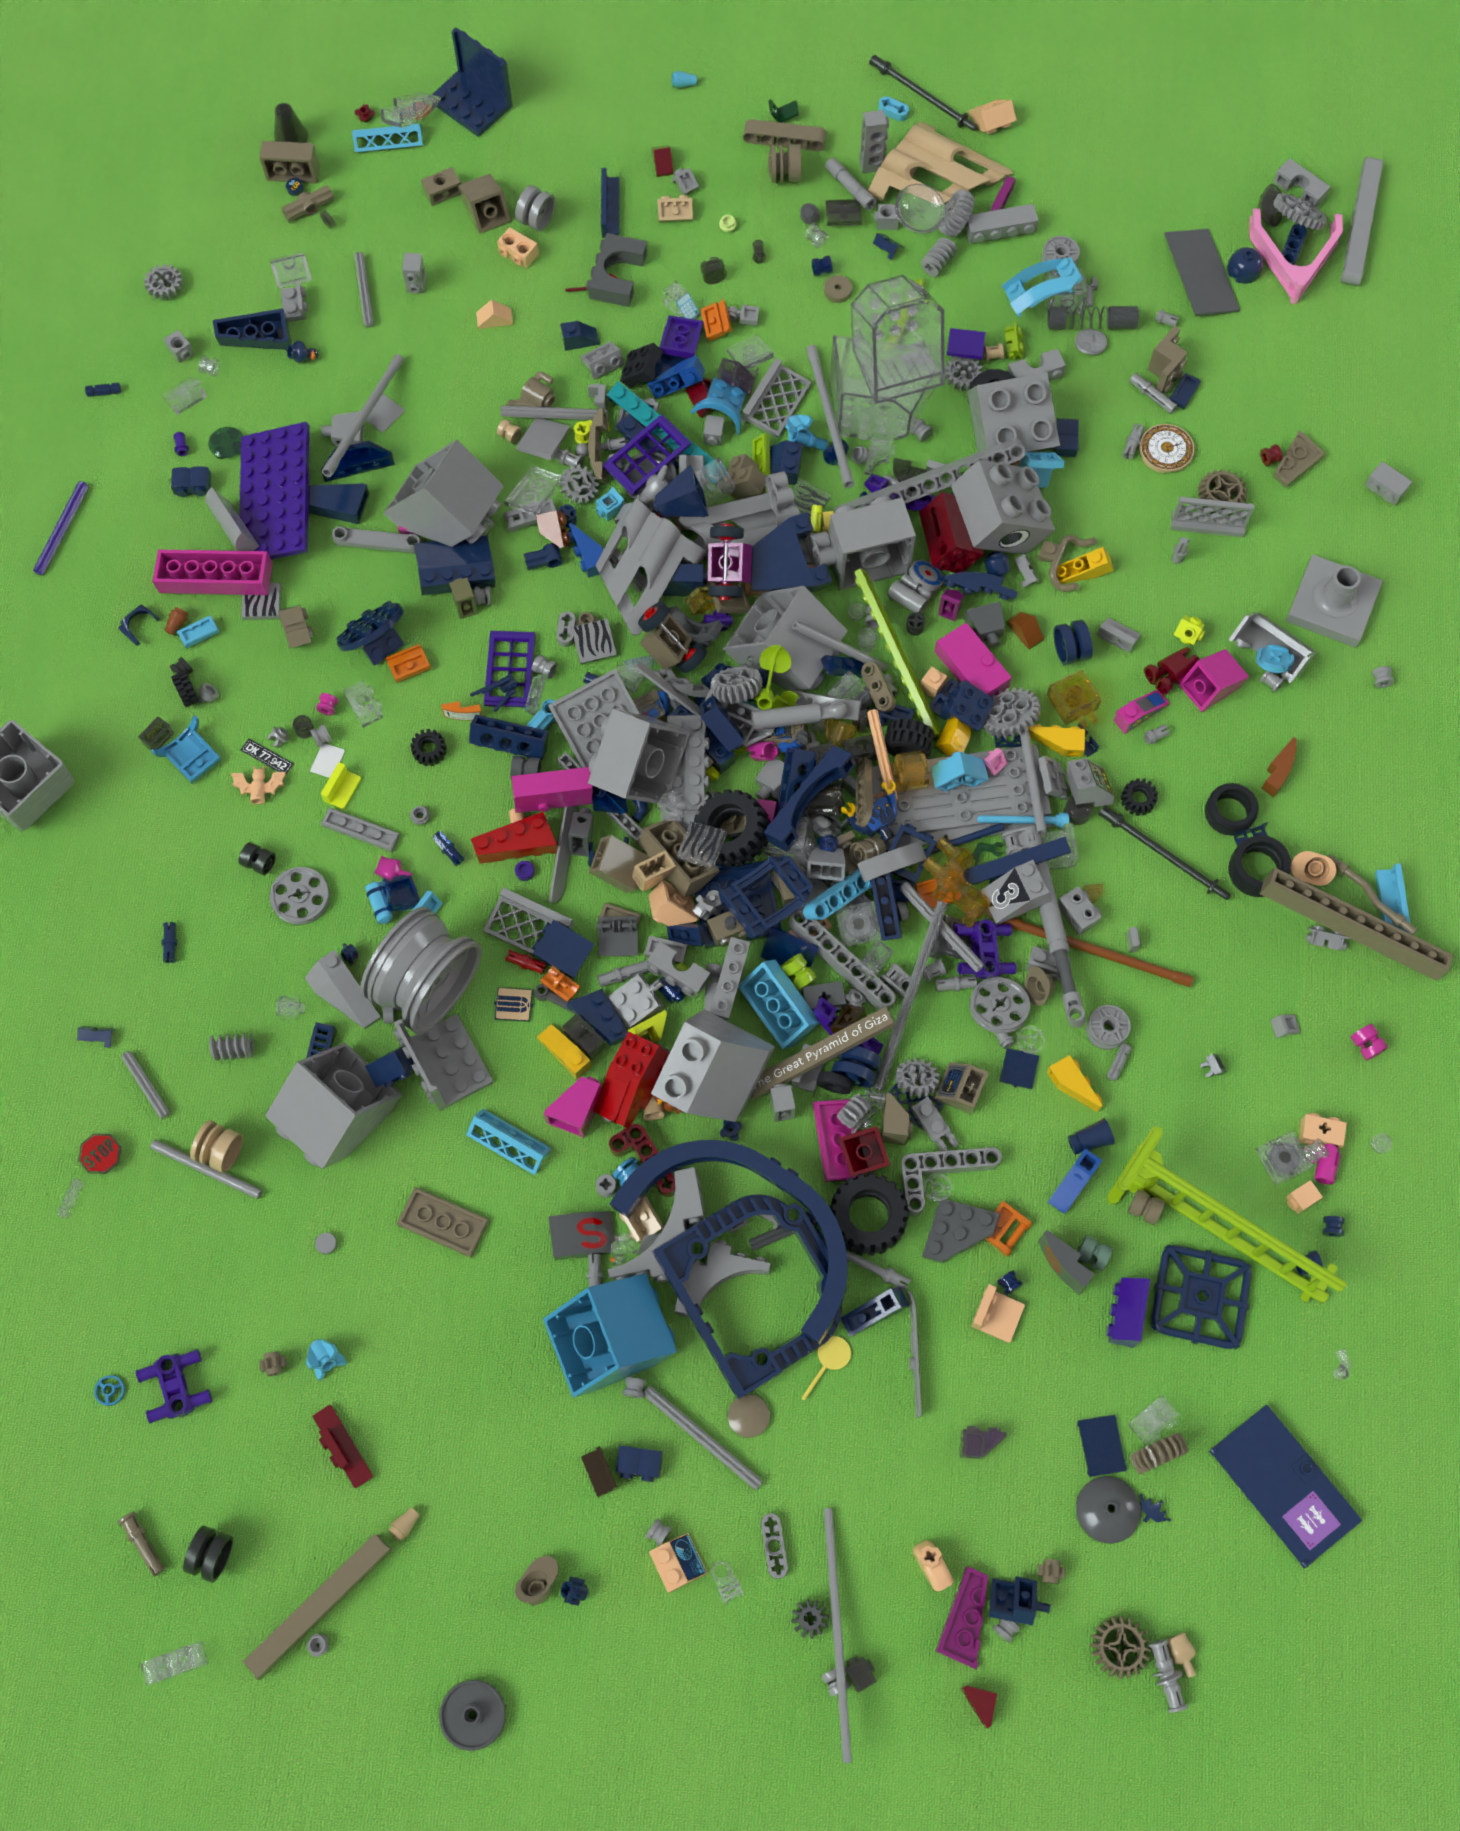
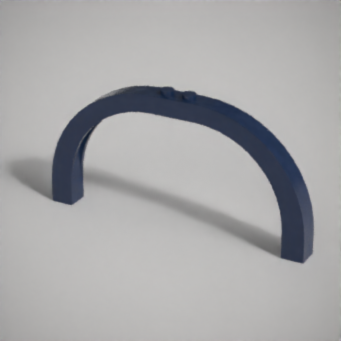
[609,1140,848,1345]

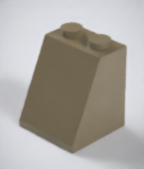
[458,174,511,233]

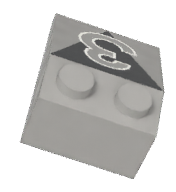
[981,860,1051,925]

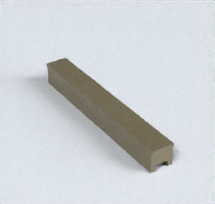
[243,1534,393,1679]

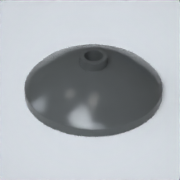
[623,452,677,500]
[1076,1476,1141,1544]

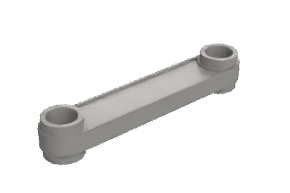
[332,527,421,554]

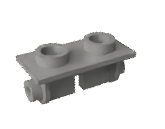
[1306,925,1350,951]

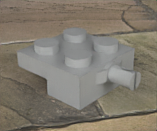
[608,974,664,1029]

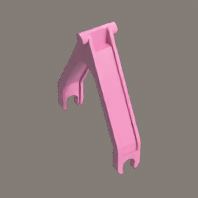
[1249,208,1343,304]

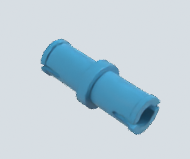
[791,430,828,451]

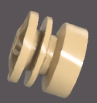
[190,1120,243,1173]

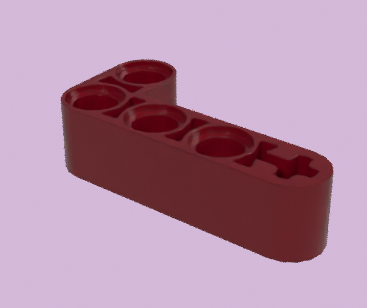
[609,1124,676,1197]

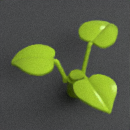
[755,645,800,710]

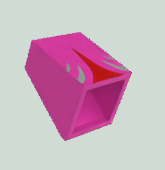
[543,1076,601,1138]

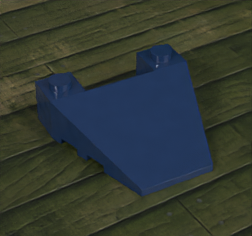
[750,512,832,593]

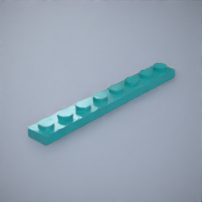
[607,381,728,486]

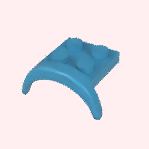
[691,377,746,435]
[151,715,221,784]

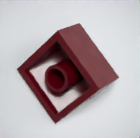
[838,1126,890,1177]

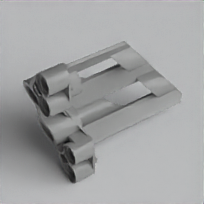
[678,471,836,567]
[595,499,706,635]

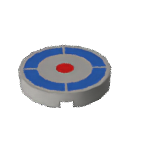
[909,560,944,591]

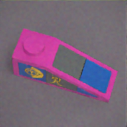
[1113,689,1169,734]

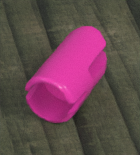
[747,741,778,761]
[1314,1144,1341,1185]

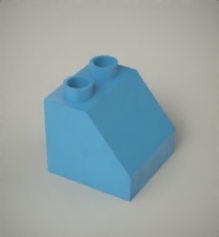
[543,1273,677,1398]

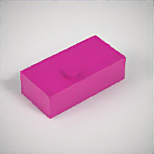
[934,623,1012,698]
[511,767,592,813]

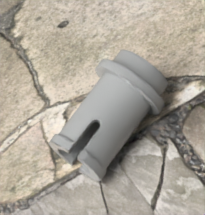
[1155,310,1179,327]
[1144,724,1169,744]
[994,1022,1014,1049]

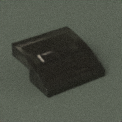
[825,199,862,226]

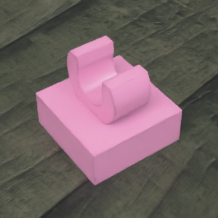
[982,748,1007,776]

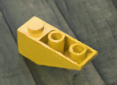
[1057,547,1114,584]
[1028,724,1085,757]
[1047,1055,1103,1112]

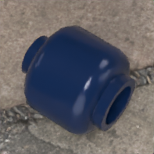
[985,551,1010,578]

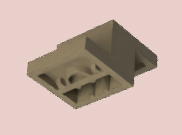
[1148,326,1188,393]

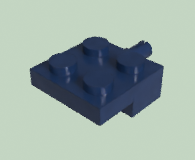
[989,1576,1050,1626]

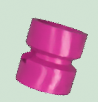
[1350,1023,1389,1061]

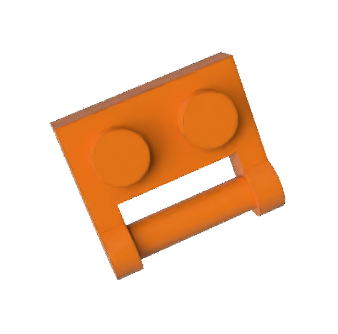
[985,1201,1032,1257]

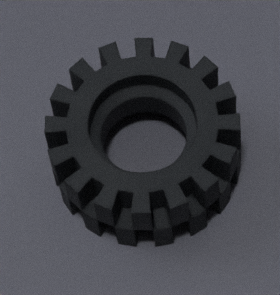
[171,671,200,708]
[410,729,446,766]
[1121,778,1158,816]

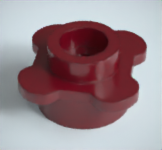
[354,104,375,122]

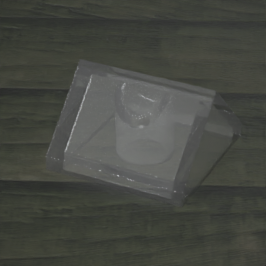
[270,250,312,289]
[162,377,207,415]

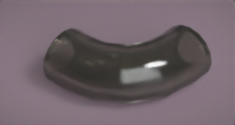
[1258,184,1282,227]

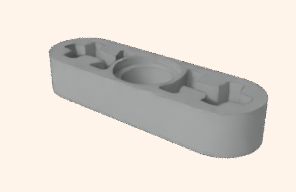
[761,1513,788,1579]

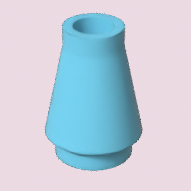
[672,70,697,88]

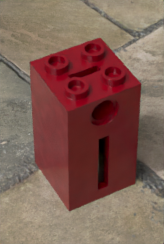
[919,491,984,573]

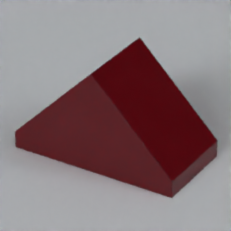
[651,145,674,177]
[960,1686,997,1729]

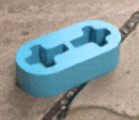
[878,97,909,121]

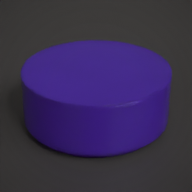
[515,861,535,881]

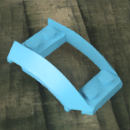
[1002,257,1083,317]

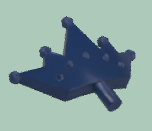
[1140,1494,1171,1523]

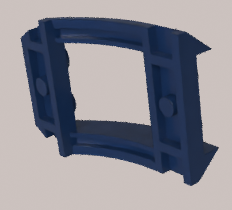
[718,856,813,938]

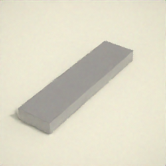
[321,807,400,852]

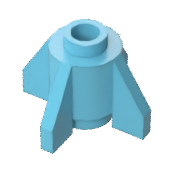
[785,415,816,441]
[306,1339,347,1380]

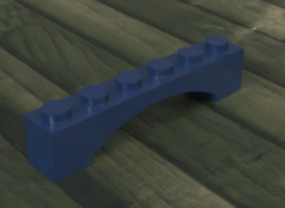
[764,745,856,852]

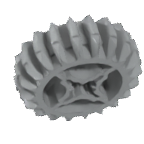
[938,189,975,238]
[711,665,763,704]

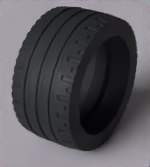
[1228,835,1291,897]

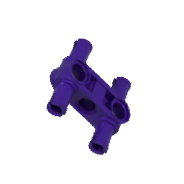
[953,919,1016,979]
[135,1349,213,1424]

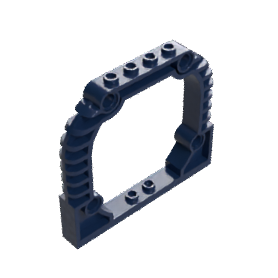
[651,1194,847,1399]

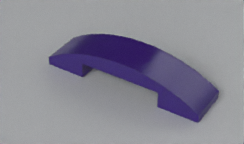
[864,474,937,510]
[813,997,883,1055]

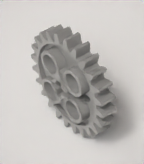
[1273,193,1327,230]
[982,687,1041,739]

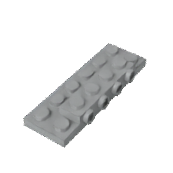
[667,715,710,831]

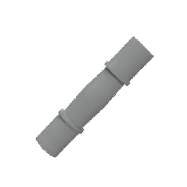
[825,158,877,210]

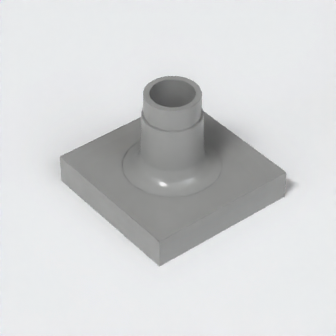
[1285,554,1383,648]

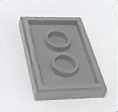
[517,418,570,460]

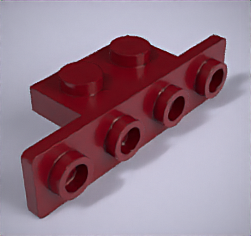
[313,1405,373,1488]

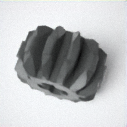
[791,1599,829,1639]

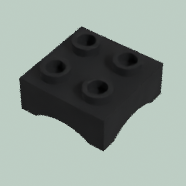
[620,343,663,389]

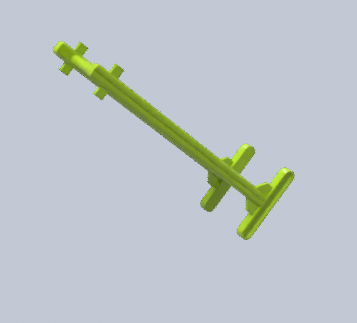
[1106,1126,1347,1303]

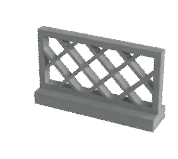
[741,358,812,438]
[1170,497,1254,537]
[483,888,575,954]

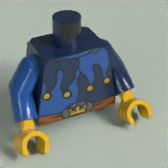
[841,780,897,841]

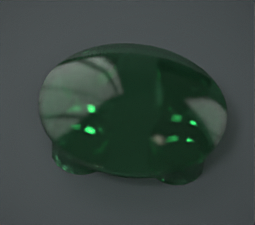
[208,427,243,460]

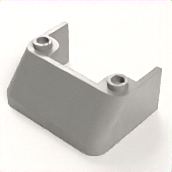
[1229,611,1317,683]

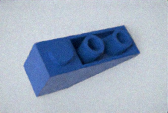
[647,355,705,399]
[568,523,603,578]
[1048,1149,1102,1214]

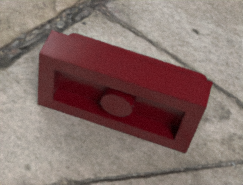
[686,377,719,418]

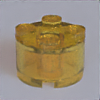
[892,750,929,792]

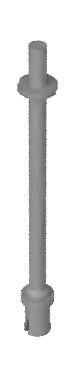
[759,1215,911,1291]

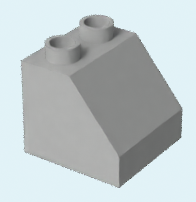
[384,439,504,547]
[723,586,848,691]
[651,1009,775,1122]
[265,1043,402,1169]

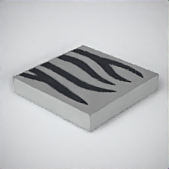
[241,583,281,620]
[571,619,617,664]

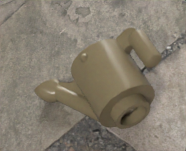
[506,371,555,407]

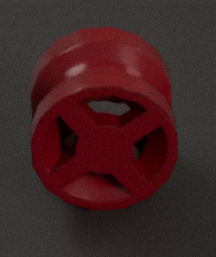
[1260,444,1282,466]

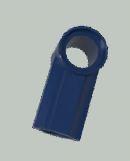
[524,543,563,570]

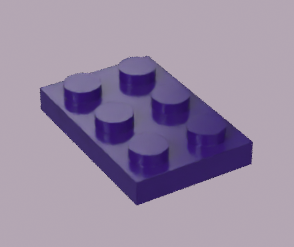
[659,315,703,358]

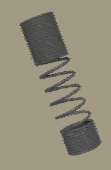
[1048,305,1139,330]

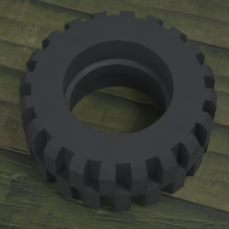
[694,789,770,868]
[830,1173,909,1256]

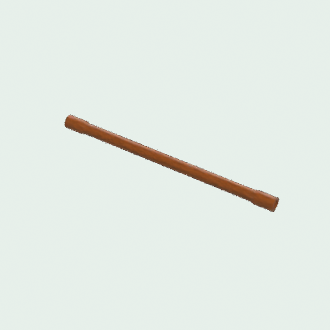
[1001,917,1194,988]

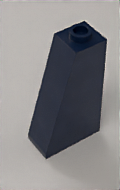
[308,483,369,524]

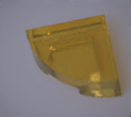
[1083,884,1103,904]

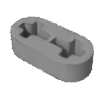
[557,611,576,647]

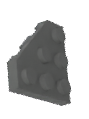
[922,1198,1000,1263]

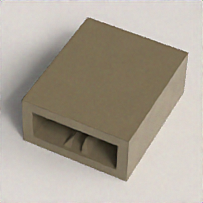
[589,835,648,893]

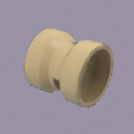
[497,419,522,444]

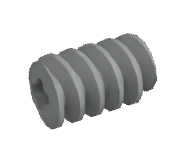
[921,238,957,277]
[209,1033,254,1061]

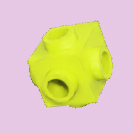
[1174,615,1205,645]

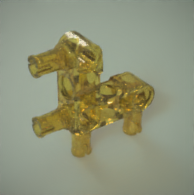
[922,836,990,927]

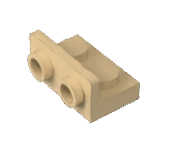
[657,195,693,222]

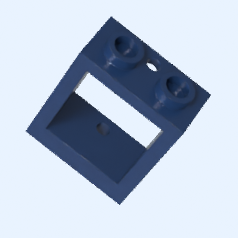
[888,823,937,884]

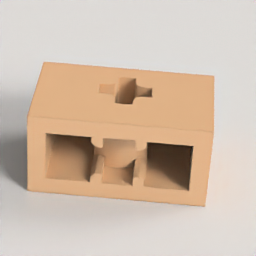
[1298,1113,1347,1151]

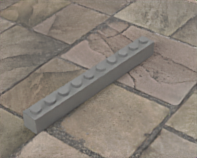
[557,752,643,845]

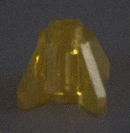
[825,718,856,747]

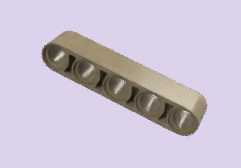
[743,119,827,151]

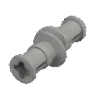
[1148,1639,1188,1713]

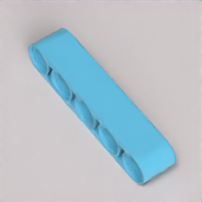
[803,868,872,920]

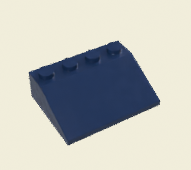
[414,535,495,596]

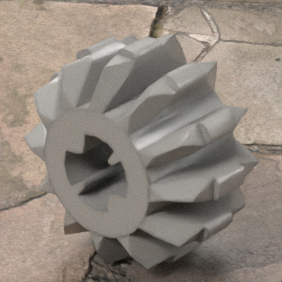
[837,1094,871,1129]

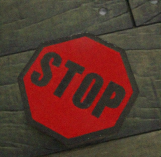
[78,1133,122,1174]

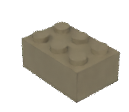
[259,141,320,184]

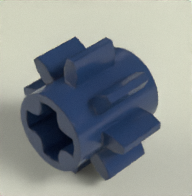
[561,1577,588,1606]

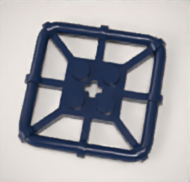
[1151,1244,1252,1350]

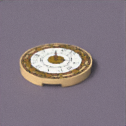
[1139,424,1194,474]

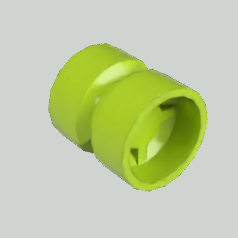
[780,953,816,990]

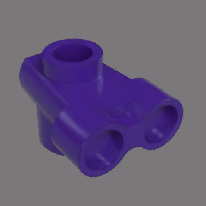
[701,610,733,631]

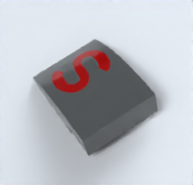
[549,1212,617,1260]
[1038,1230,1094,1295]

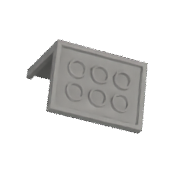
[393,1014,494,1111]

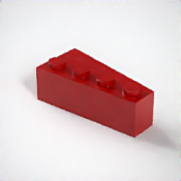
[470,812,557,864]

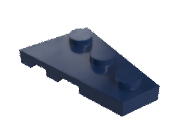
[566,989,628,1046]

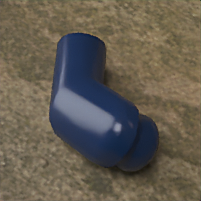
[632,800,649,823]

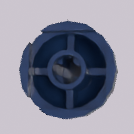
[1227,247,1263,284]

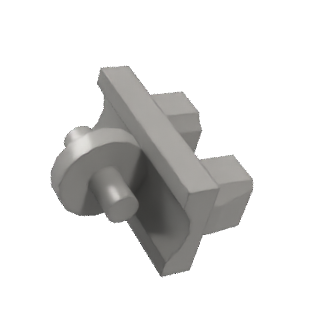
[692,890,721,921]

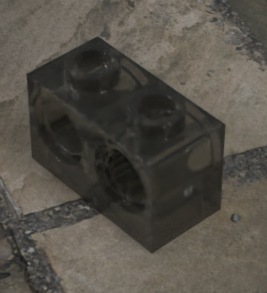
[842,734,878,765]
[562,1013,606,1061]

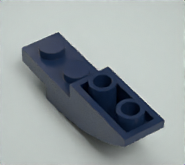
[942,572,1018,602]

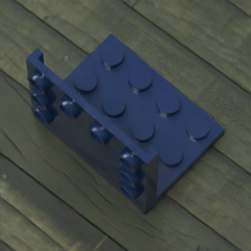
[428,27,513,137]

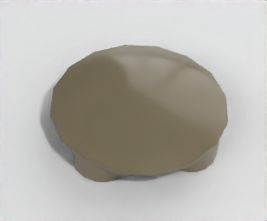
[728,1395,770,1437]

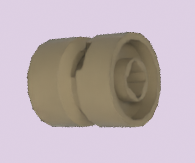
[849,836,886,866]
[1127,1189,1165,1225]

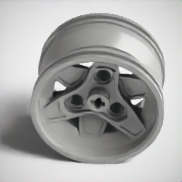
[360,907,482,1034]

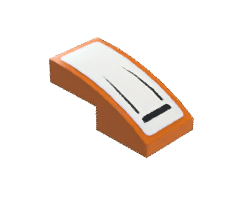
[441,701,482,720]

